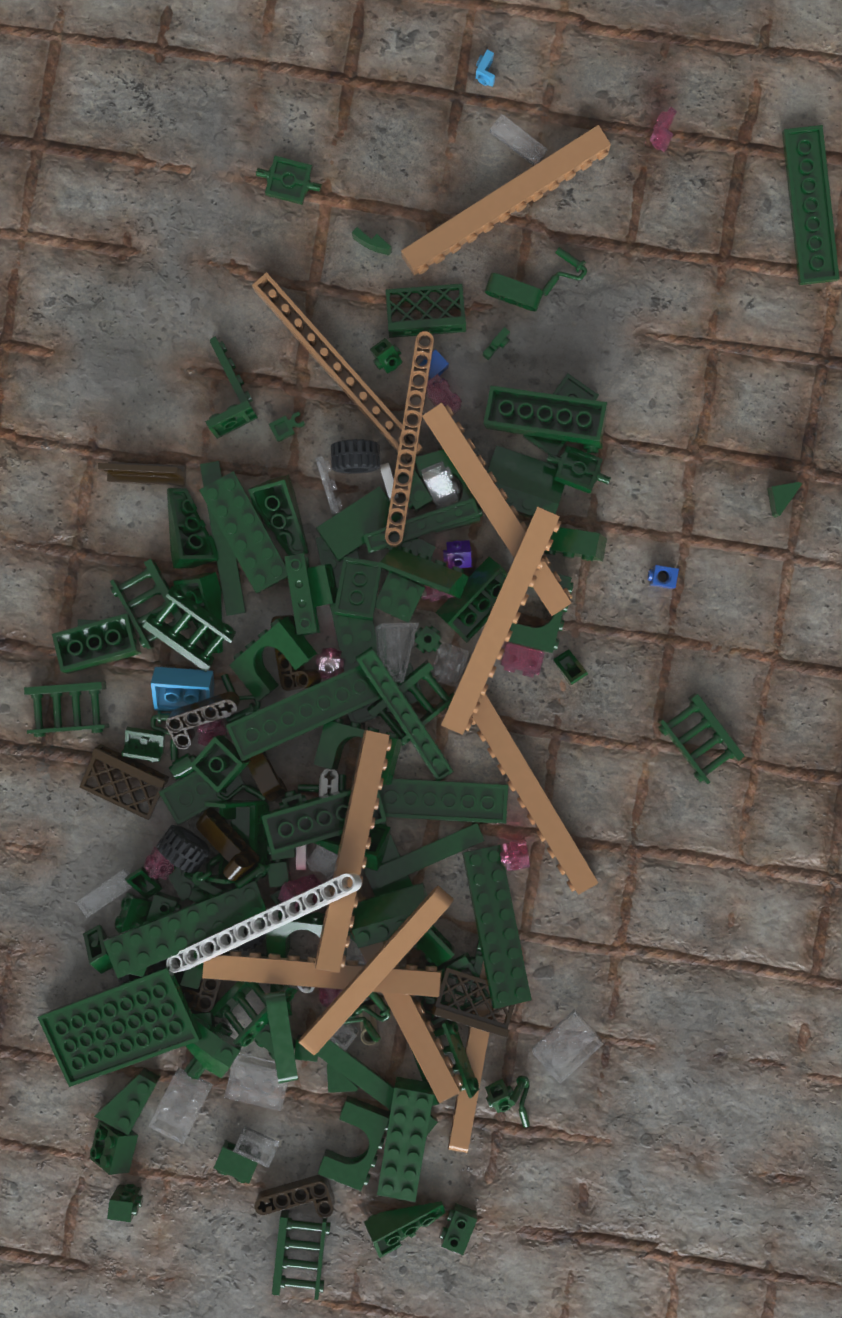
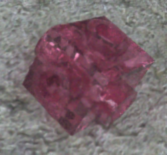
[316,647,345,679]
[197,719,226,746]
[500,840,530,871]
[144,846,174,880]

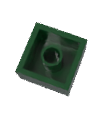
[375,572,425,624]
[190,734,250,793]

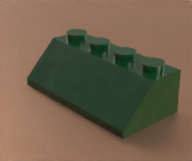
[378,546,469,599]
[435,557,508,643]
[52,613,142,674]
[351,883,434,949]
[414,926,455,967]

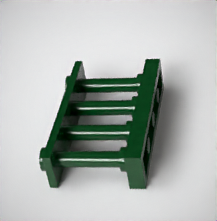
[284,553,321,636]
[110,559,191,649]
[142,586,236,672]
[367,660,455,746]
[24,682,109,737]
[657,693,745,784]
[210,954,298,1047]
[411,1019,479,1106]
[272,1210,331,1300]

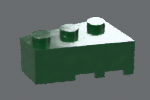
[544,527,607,562]
[94,1068,161,1135]

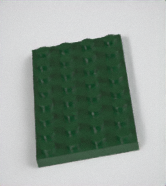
[37,966,202,1087]

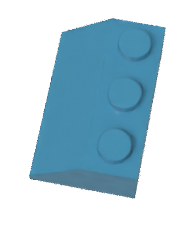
[151,667,214,711]

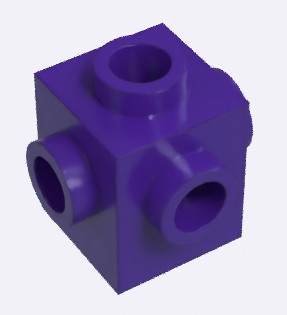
[443,540,472,569]

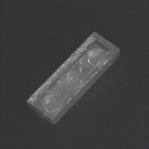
[490,114,548,166]
[315,456,343,516]
[76,869,132,918]

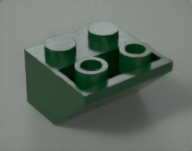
[90,1121,138,1175]

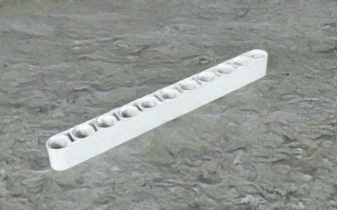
[166,873,362,973]

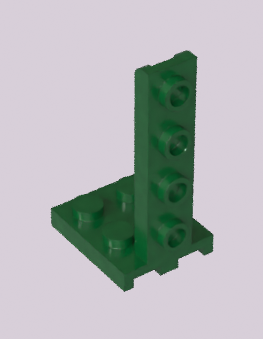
[205,336,258,439]

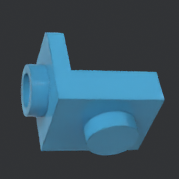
[476,49,495,87]

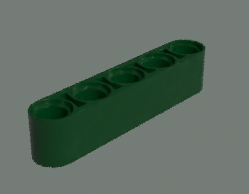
[264,990,298,1084]

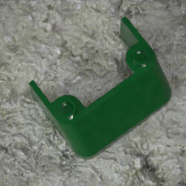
[205,800,269,884]

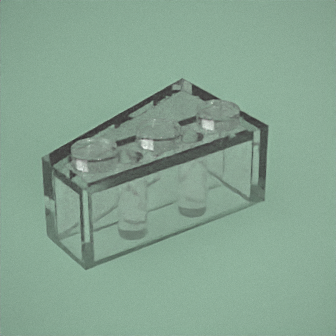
[376,623,419,684]

